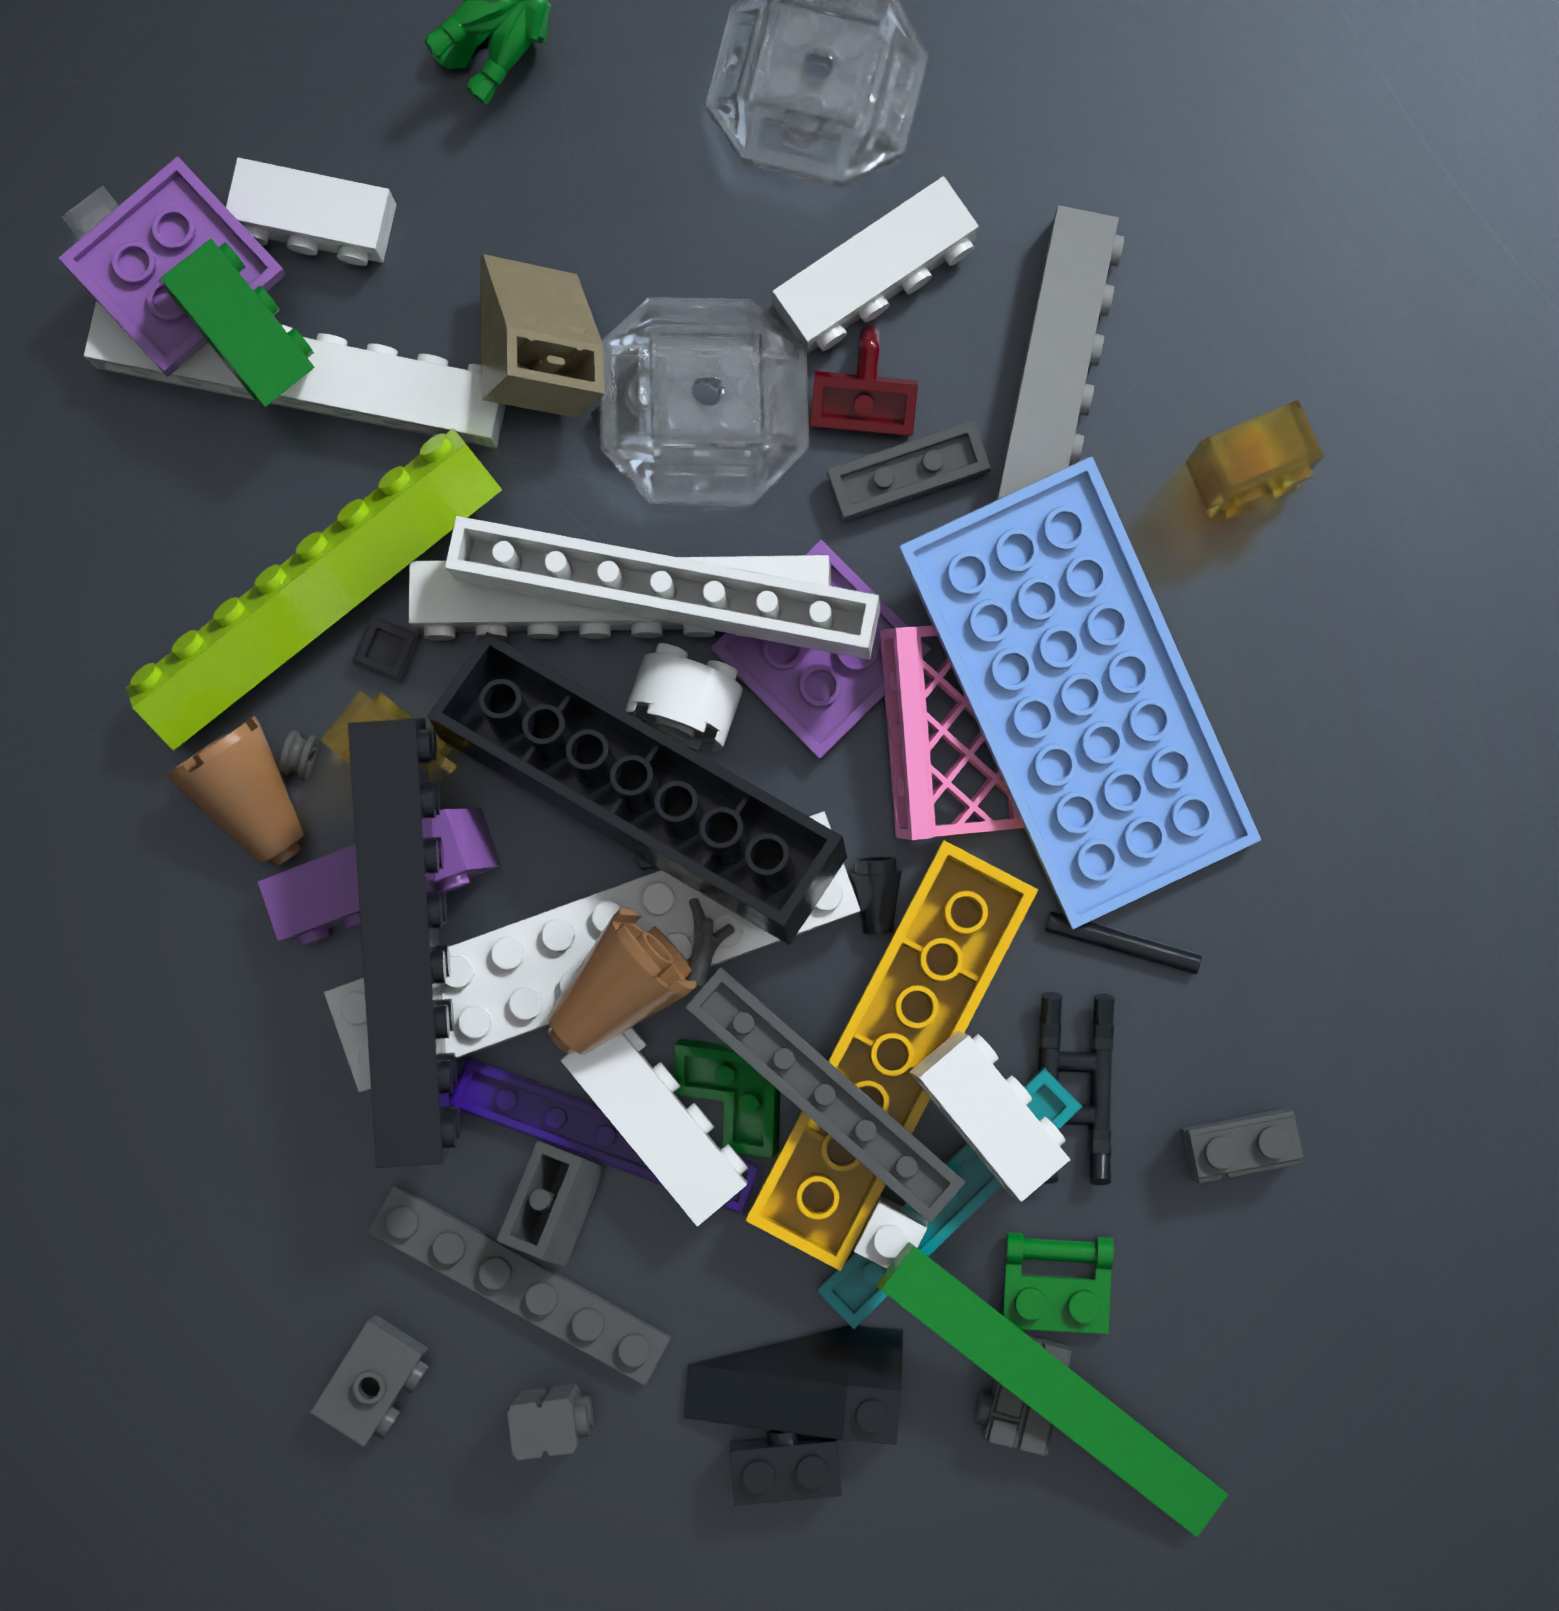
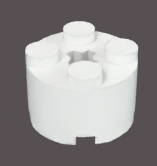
[625,643,743,752]

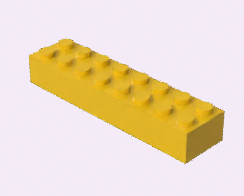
[745,840,1038,1271]

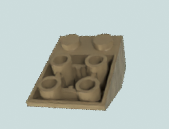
[480,254,605,418]

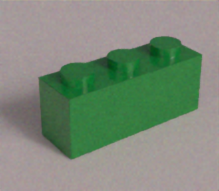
[158,238,315,408]

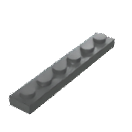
[685,967,966,1223]
[368,1185,672,1386]

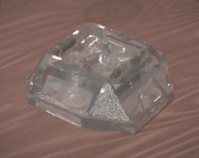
[706,0,929,188]
[599,297,809,506]

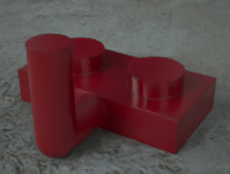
[810,326,918,436]

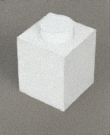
[854,1195,927,1269]

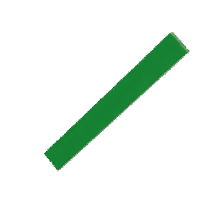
[875,1242,1229,1537]

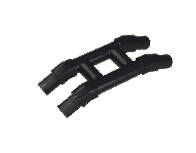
[1038,992,1115,1185]

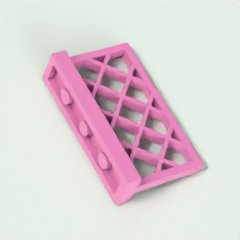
[880,625,1024,840]

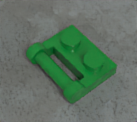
[1002,1232,1114,1334]

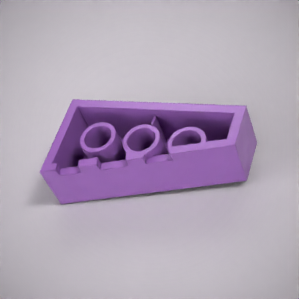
[258,808,502,947]

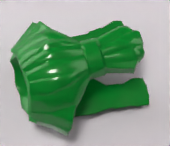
[424,0,551,105]

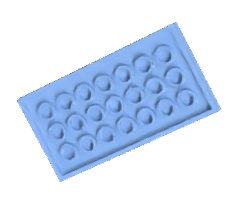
[897,457,1261,929]

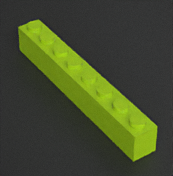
[126,428,502,751]

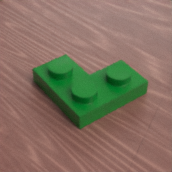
[674,1039,781,1158]

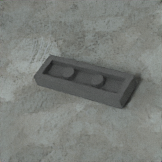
[827,420,991,521]

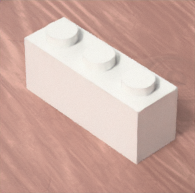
[226,158,397,266]
[909,1031,1070,1202]

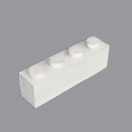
[772,176,979,354]
[560,1027,749,1227]

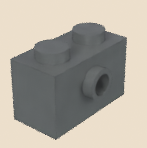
[310,1315,429,1447]

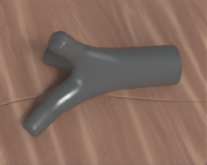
[685,898,735,986]

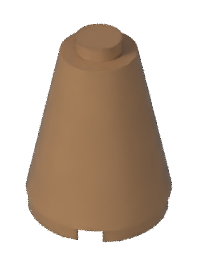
[166,716,305,867]
[547,907,697,1055]

